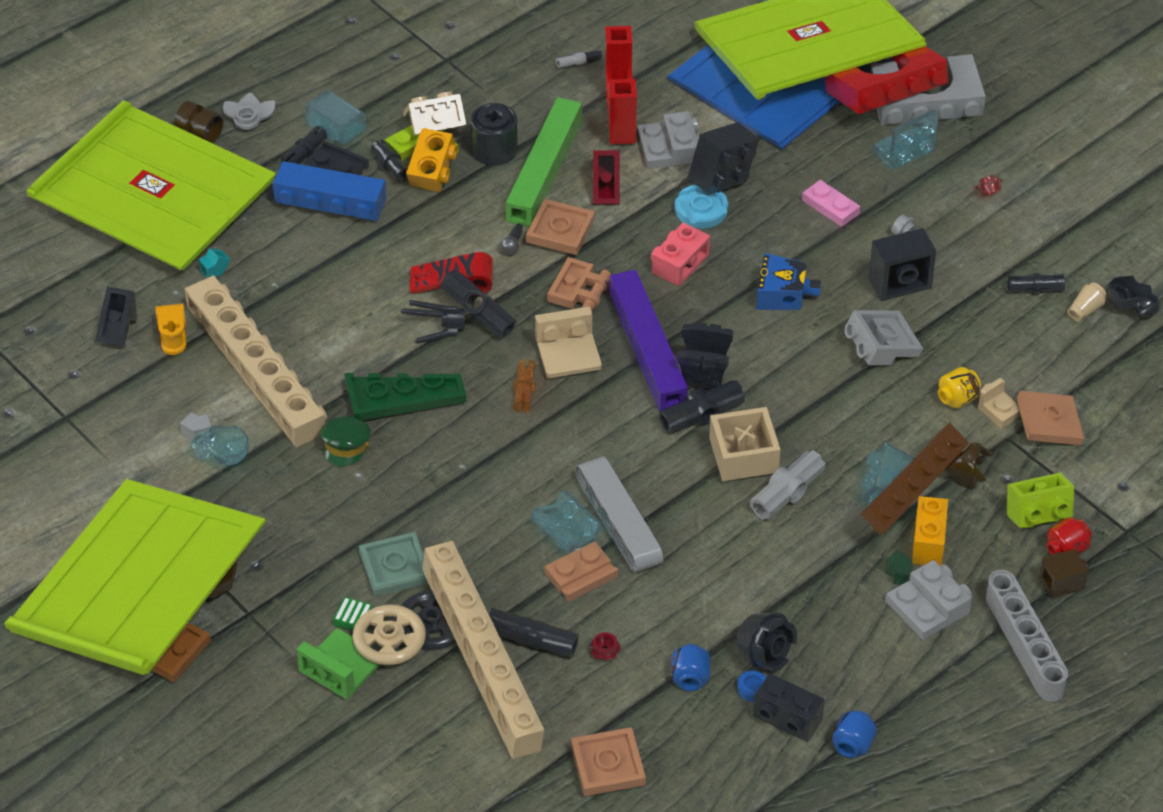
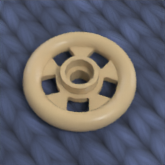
[353,605,426,665]

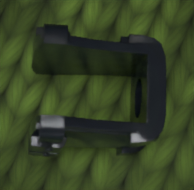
[677,322,733,389]

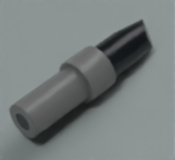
[556,51,603,68]

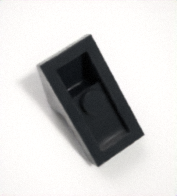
[95,286,137,347]

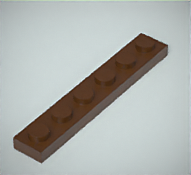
[860,422,969,536]

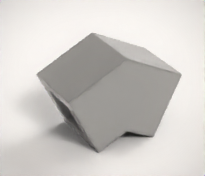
[180,412,213,443]

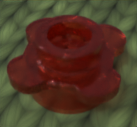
[975,175,1003,197]

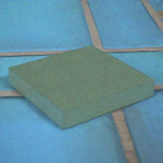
[359,532,428,597]

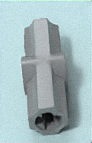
[750,450,826,520]

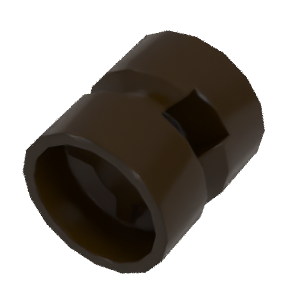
[174,100,224,144]

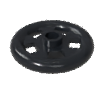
[396,590,456,650]

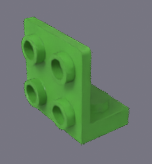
[297,629,380,700]

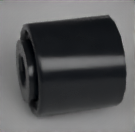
[470,103,518,166]

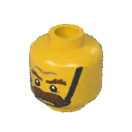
[938,367,981,409]

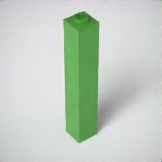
[506,97,582,227]

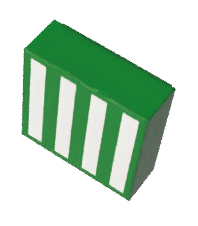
[333,597,373,631]

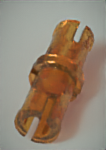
[513,359,536,413]

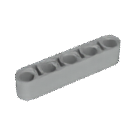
[575,456,663,573]
[986,570,1068,702]

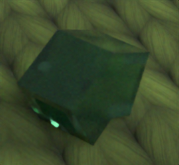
[885,550,913,585]

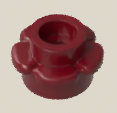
[590,632,620,661]

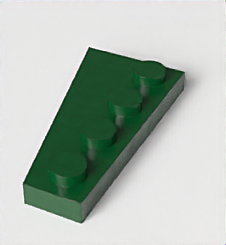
[344,373,467,420]

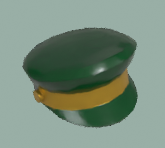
[320,416,370,467]

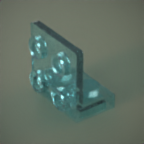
[873,109,938,170]

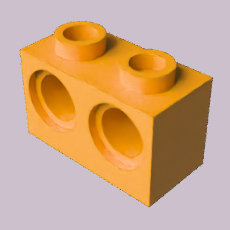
[406,128,458,192]
[912,496,948,566]

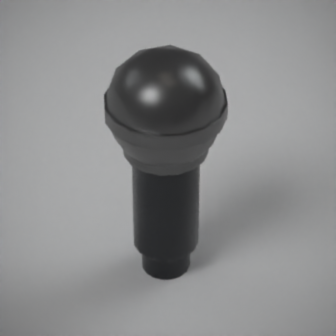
[500,223,523,255]

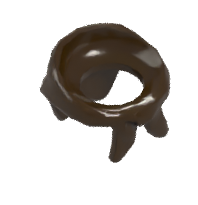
[945,442,994,489]

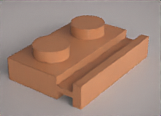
[545,541,618,602]

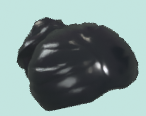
[1106,275,1160,318]

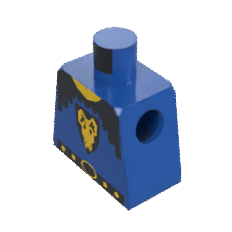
[756,253,822,310]

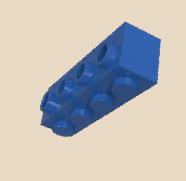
[273,161,387,221]

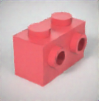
[651,223,710,287]

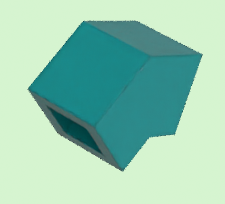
[198,249,231,278]

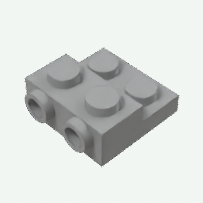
[637,111,699,169]
[845,310,923,365]
[885,560,972,640]

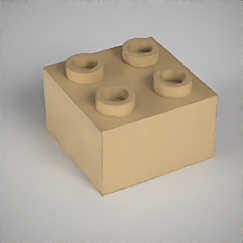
[709,407,781,481]

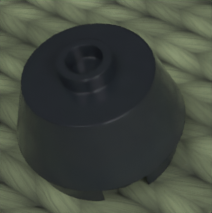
[737,613,797,672]

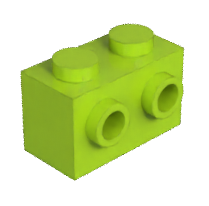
[1007,472,1074,528]

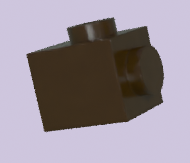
[1039,549,1089,599]

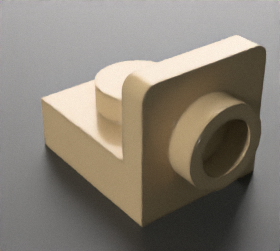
[978,378,1021,429]

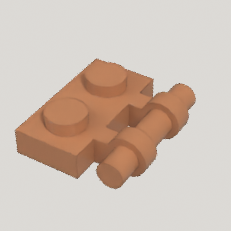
[547,257,611,312]

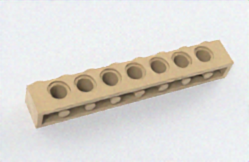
[185,275,327,447]
[422,541,544,759]

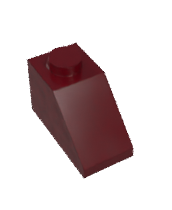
[593,150,620,204]

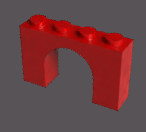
[605,26,637,144]
[825,46,948,114]

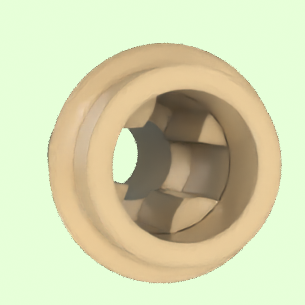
[1067,282,1107,322]

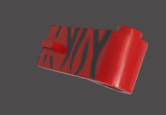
[410,252,493,294]

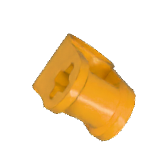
[155,303,186,355]

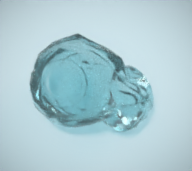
[191,425,249,466]

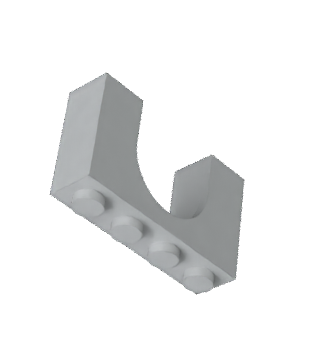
[870,54,986,125]

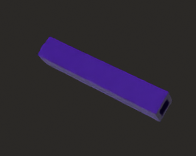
[609,270,688,411]

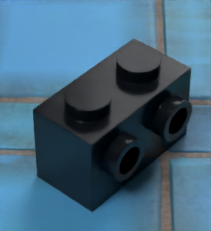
[753,673,825,742]

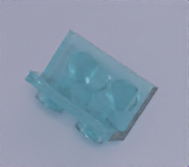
[530,490,601,553]

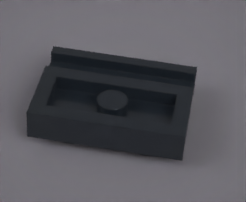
[303,140,369,175]

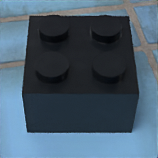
[687,122,759,195]
[868,228,936,301]

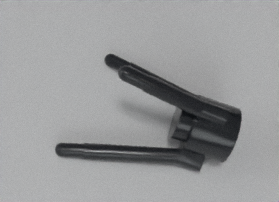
[400,300,465,343]

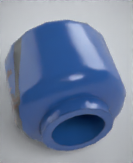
[671,644,711,691]
[831,711,877,758]

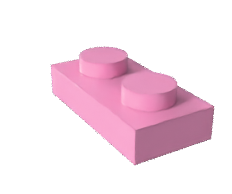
[802,180,860,227]

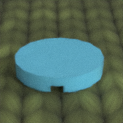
[675,185,728,229]

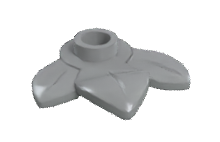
[223,93,276,130]

